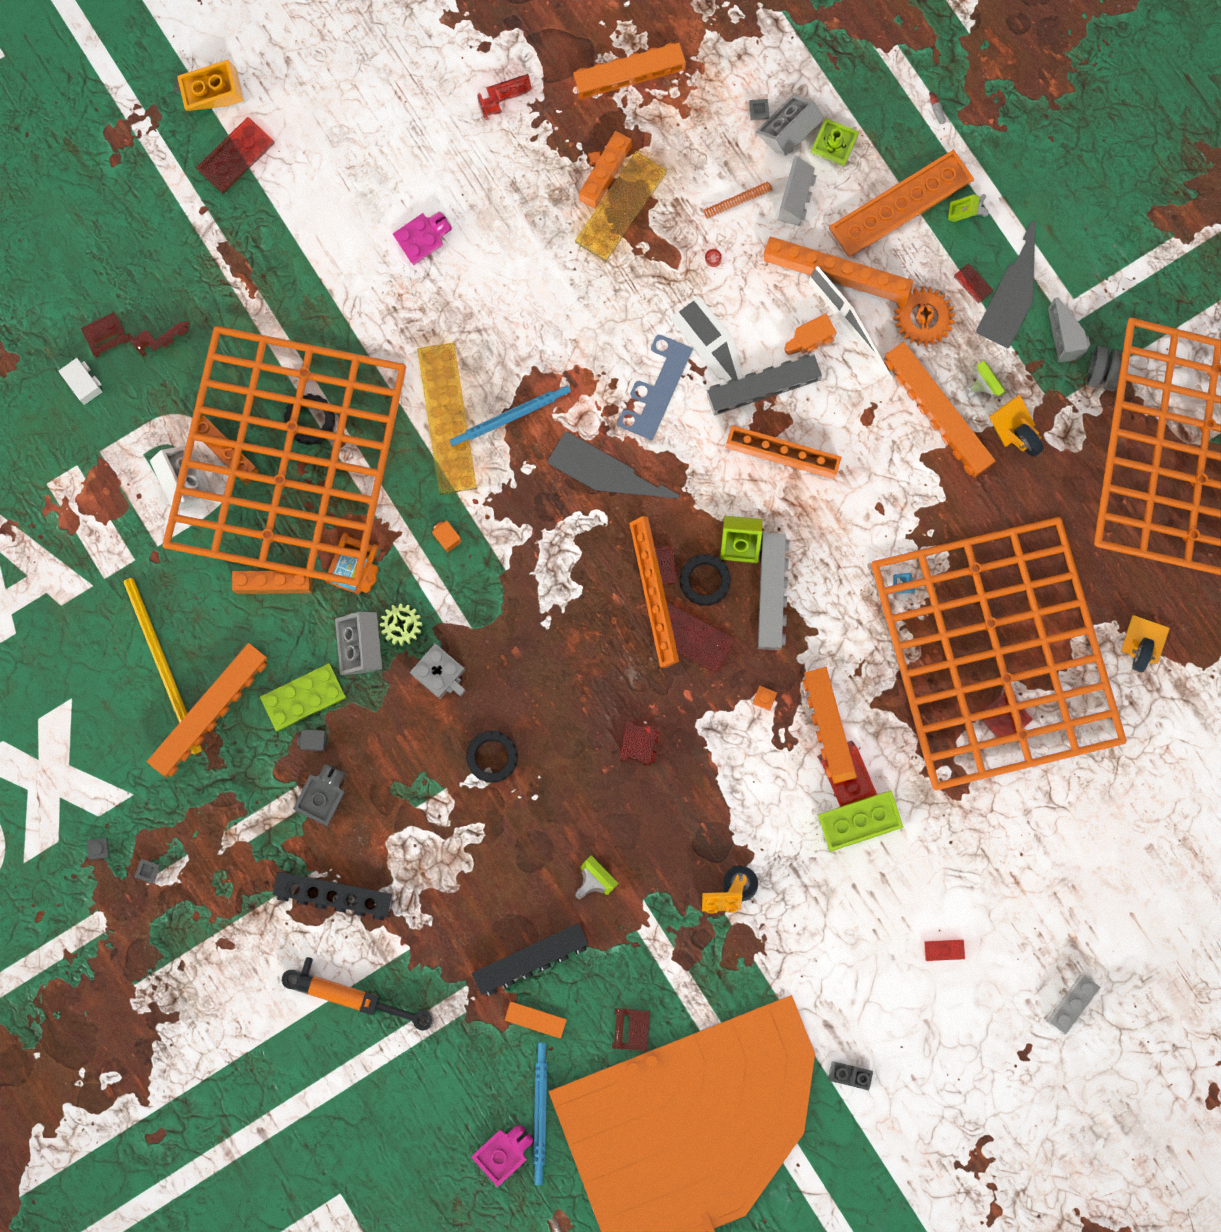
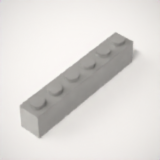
[758,533,789,650]

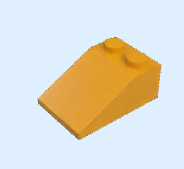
[177,59,244,111]

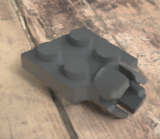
[293,764,346,826]

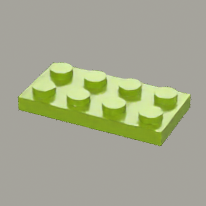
[260,663,346,732]
[817,790,904,852]

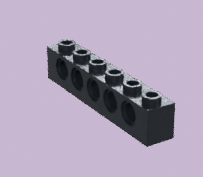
[272,872,394,921]

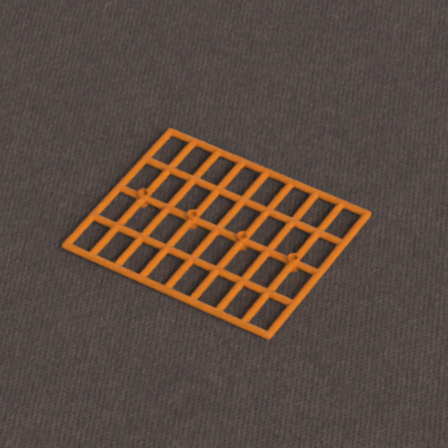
[1094,318,1221,575]
[162,326,407,586]
[871,517,1127,790]

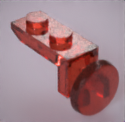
[477,74,532,120]
[127,321,190,357]

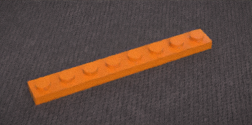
[629,516,679,668]

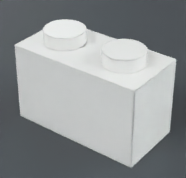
[59,358,102,405]

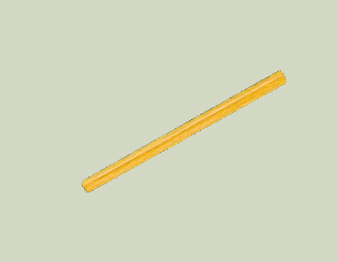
[124,578,202,755]

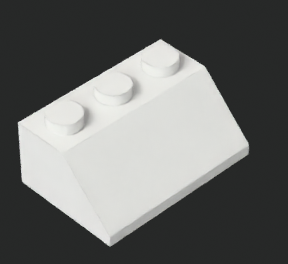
[150,446,213,509]

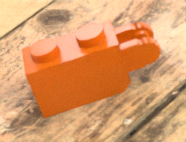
[784,313,837,355]

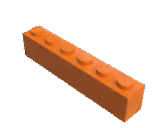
[573,43,686,100]
[726,425,842,480]
[802,667,857,784]

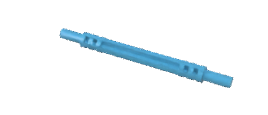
[449,385,571,447]
[533,1043,547,1185]

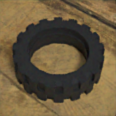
[284,393,335,445]
[680,554,731,606]
[466,731,518,783]

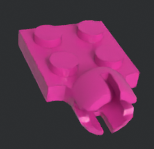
[393,211,452,266]
[471,1125,533,1187]

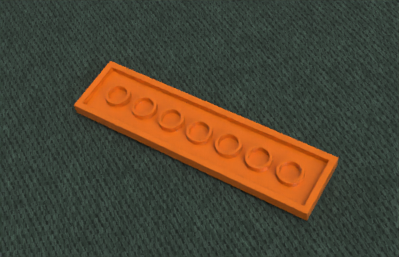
[829,149,974,258]

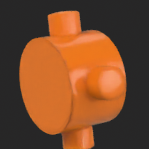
[588,151,601,166]

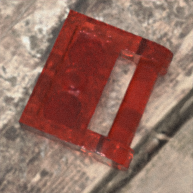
[81,312,129,358]
[612,1008,650,1051]

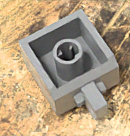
[410,644,466,699]

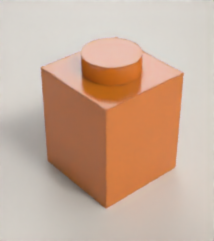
[432,521,462,553]

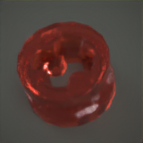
[705,249,722,267]

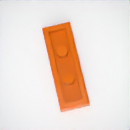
[505,1001,567,1039]

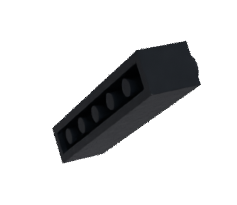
[472,923,589,997]

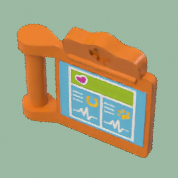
[325,532,379,595]

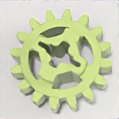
[380,604,422,646]

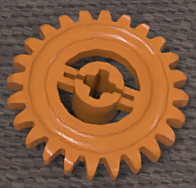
[893,286,956,347]

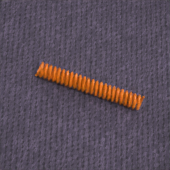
[704,181,773,219]

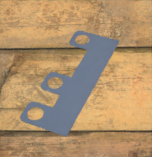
[618,335,693,440]

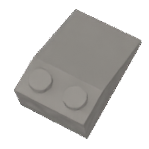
[1048,297,1090,363]

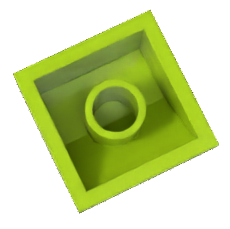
[720,515,763,563]

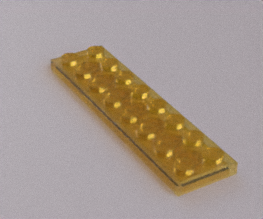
[417,342,477,495]

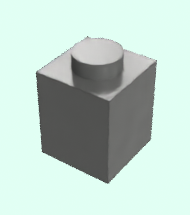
[297,729,327,752]

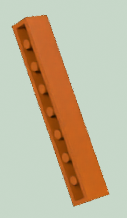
[764,236,914,305]
[884,341,995,478]
[146,643,268,779]

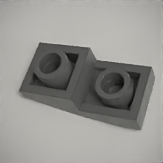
[828,1061,874,1091]

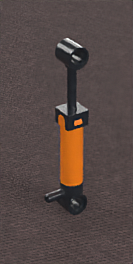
[281,957,434,1031]

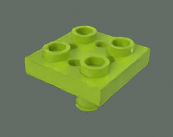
[810,118,859,167]

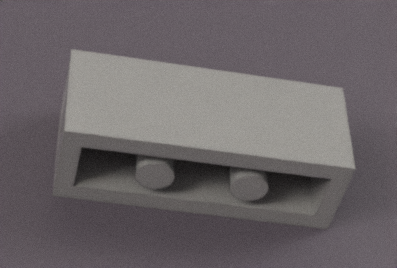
[1046,975,1101,1035]

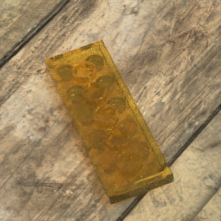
[575,151,667,262]

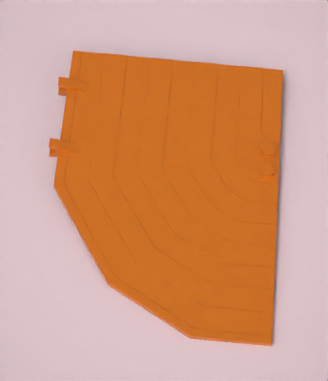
[548,995,815,1232]

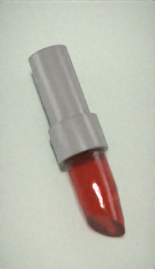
[929,92,946,124]

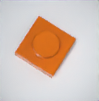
[752,685,777,711]

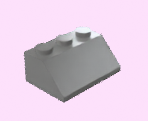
[755,94,824,156]
[778,156,817,226]
[335,612,382,675]

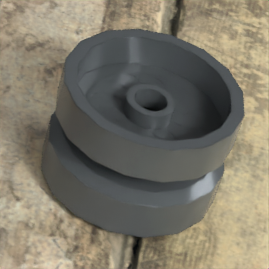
[1087,345,1123,392]

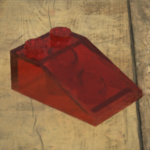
[817,740,877,806]

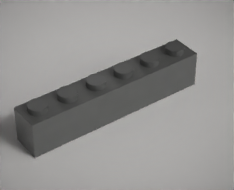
[707,355,822,416]

